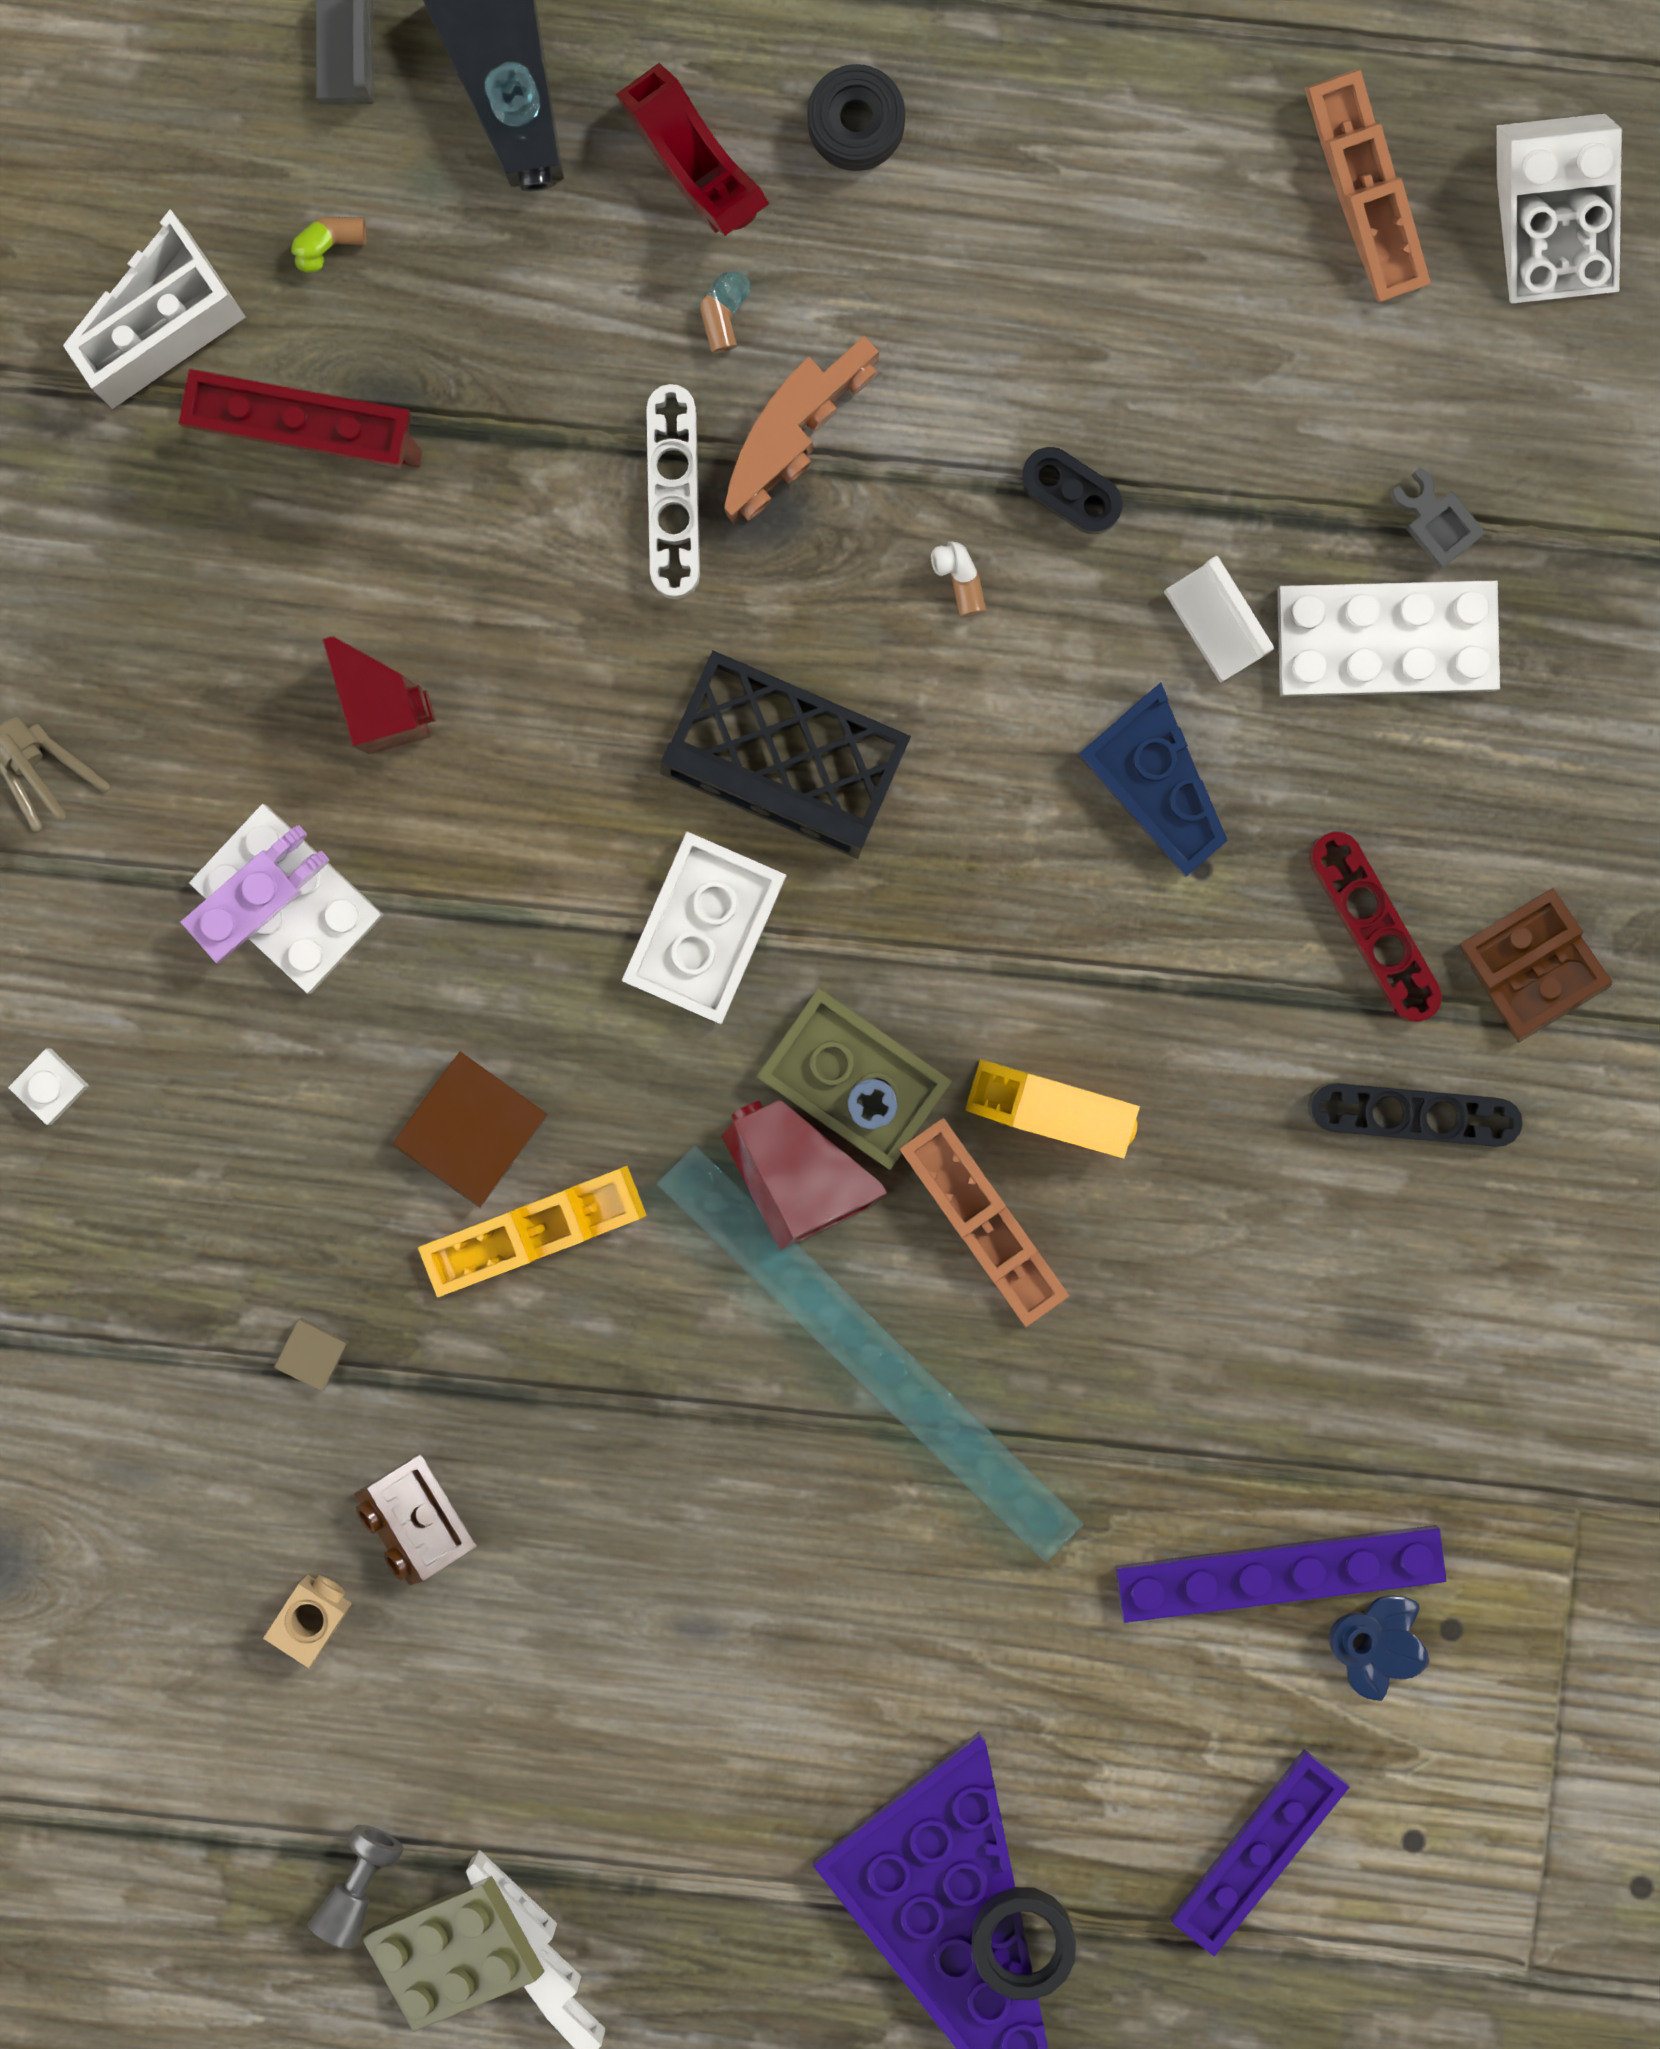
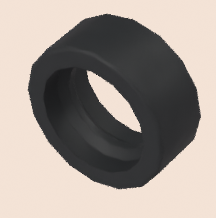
[971,1887,1076,2000]

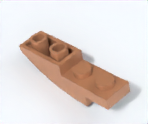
[724,336,879,524]

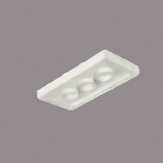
[1277,581,1500,697]

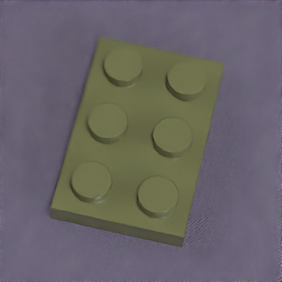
[756,988,952,1170]
[361,1876,545,2032]

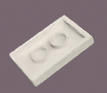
[189,804,384,994]
[622,832,787,1024]

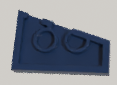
[1078,682,1228,877]

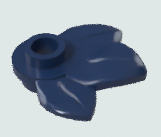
[1329,1595,1429,1701]

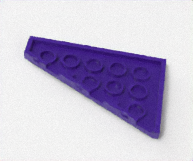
[813,1732,1048,2049]

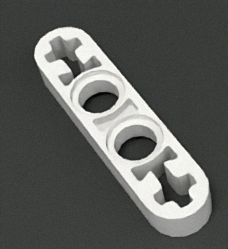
[647,384,700,599]

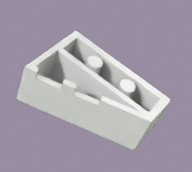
[63,209,246,409]

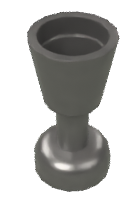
[307,1824,404,1949]

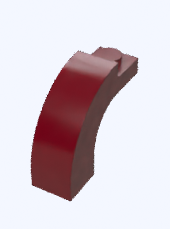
[615,63,770,236]

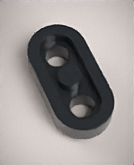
[1022,447,1123,534]

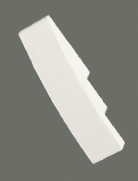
[466,1850,605,2049]

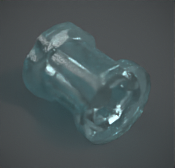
[485,62,540,126]

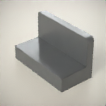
[316,0,374,104]

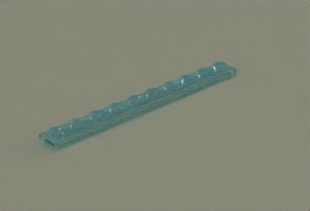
[657,1144,1084,1563]

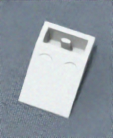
[1497,114,1622,303]

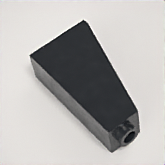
[423,0,564,192]

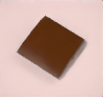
[1460,888,1612,1043]
[392,1051,548,1208]

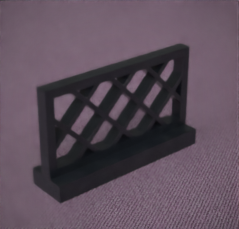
[660,650,911,859]

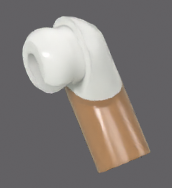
[931,542,986,618]

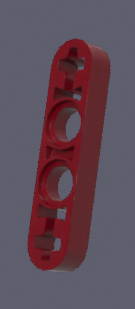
[1309,831,1442,1022]

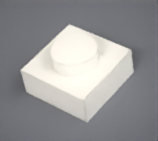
[8,1048,89,1125]

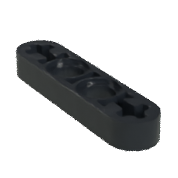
[1308,1083,1523,1147]

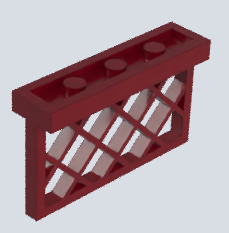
[178,369,422,469]

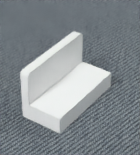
[1164,555,1274,683]

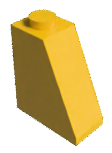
[965,1059,1140,1159]

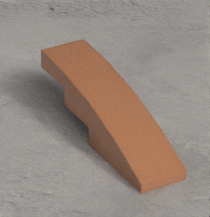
[1304,69,1431,302]
[899,1117,1070,1327]

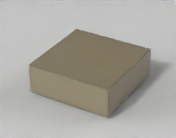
[274,1318,349,1392]

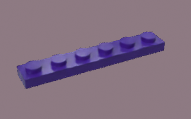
[1116,1525,1447,1623]

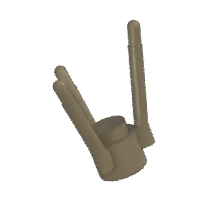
[0,717,110,832]

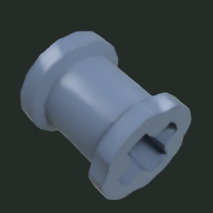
[848,1079,897,1130]

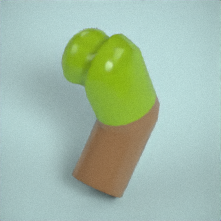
[291,217,367,272]

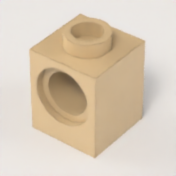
[263,1574,353,1668]

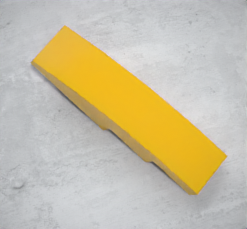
[418,1166,647,1298]

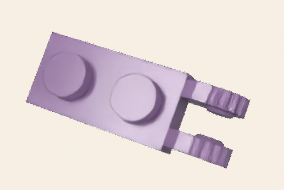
[181,825,329,963]

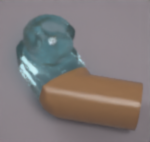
[700,271,751,354]

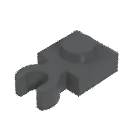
[1390,468,1486,570]

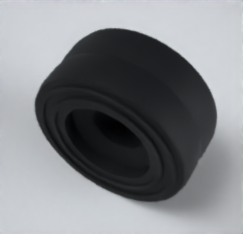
[807,64,905,171]

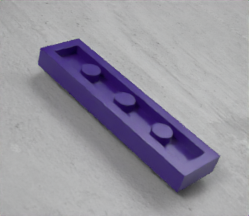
[1170,1749,1350,1957]

